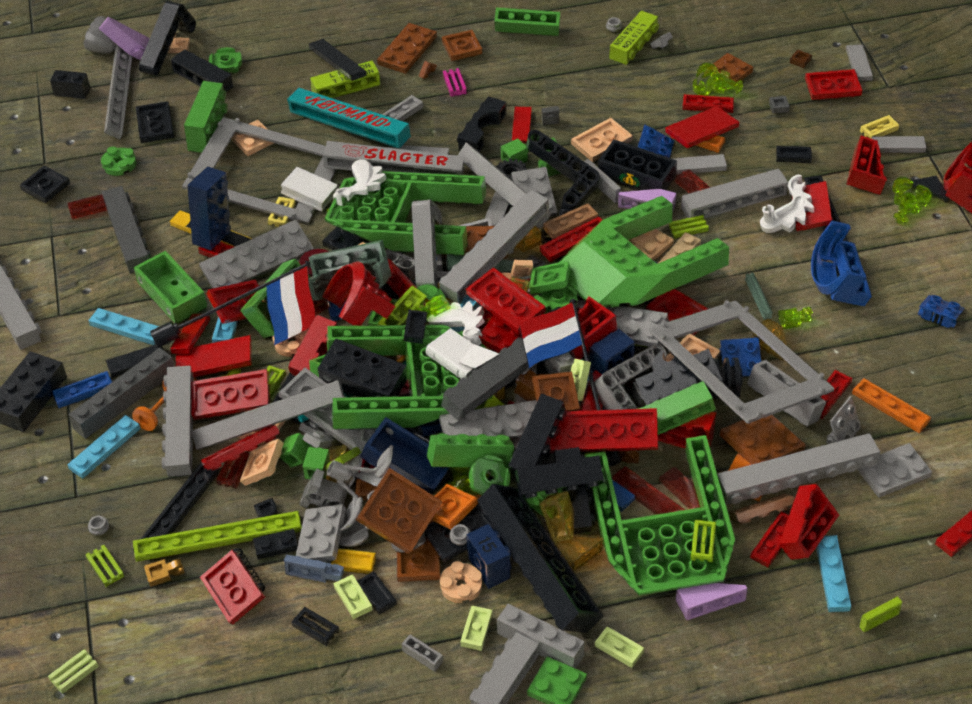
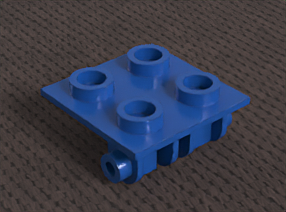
[638,125,674,158]
[918,295,965,328]
[719,338,761,377]

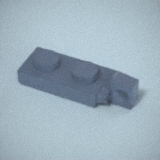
[284,554,344,583]

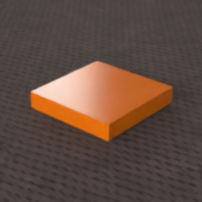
[432,484,478,530]

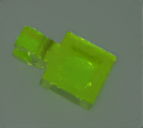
[414,294,451,318]
[777,307,813,329]

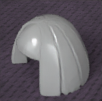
[83,16,117,53]

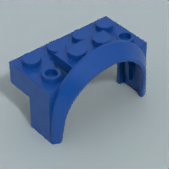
[811,221,872,306]

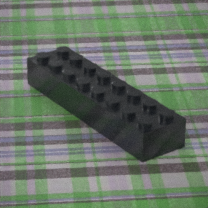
[477,484,604,633]

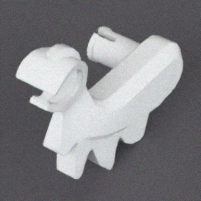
[333,159,386,206]
[760,175,814,233]
[427,301,485,346]

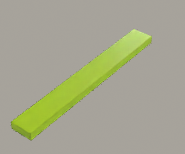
[133,511,302,562]

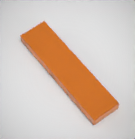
[852,378,931,433]

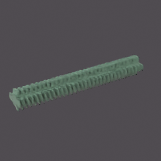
[745,272,773,320]

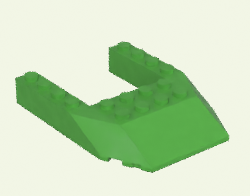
[325,171,486,255]
[560,196,729,307]
[327,325,493,429]
[585,435,735,596]

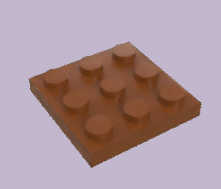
[720,415,806,465]
[356,468,442,554]

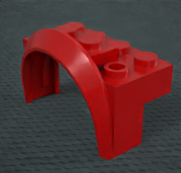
[943,142,972,213]
[322,261,396,326]

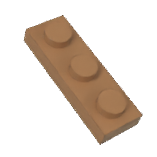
[543,204,598,239]
[729,493,794,524]

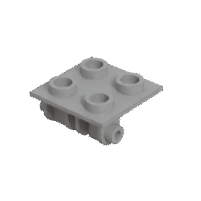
[827,396,861,444]

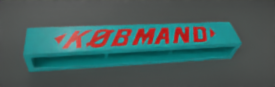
[287,88,411,149]

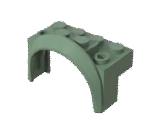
[309,240,392,301]

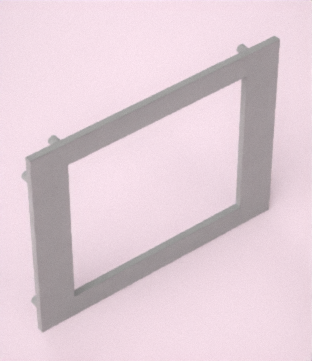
[182,117,337,225]
[649,300,835,424]

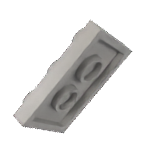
[511,167,557,217]
[858,443,932,498]
[296,504,346,562]

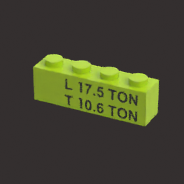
[609,11,659,65]
[310,60,380,98]

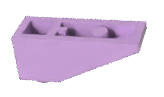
[99,17,150,60]
[618,189,676,210]
[676,583,747,621]

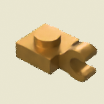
[144,559,185,587]

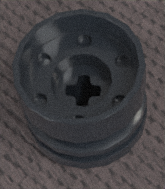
[709,357,743,399]

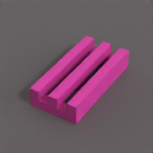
[443,68,467,96]

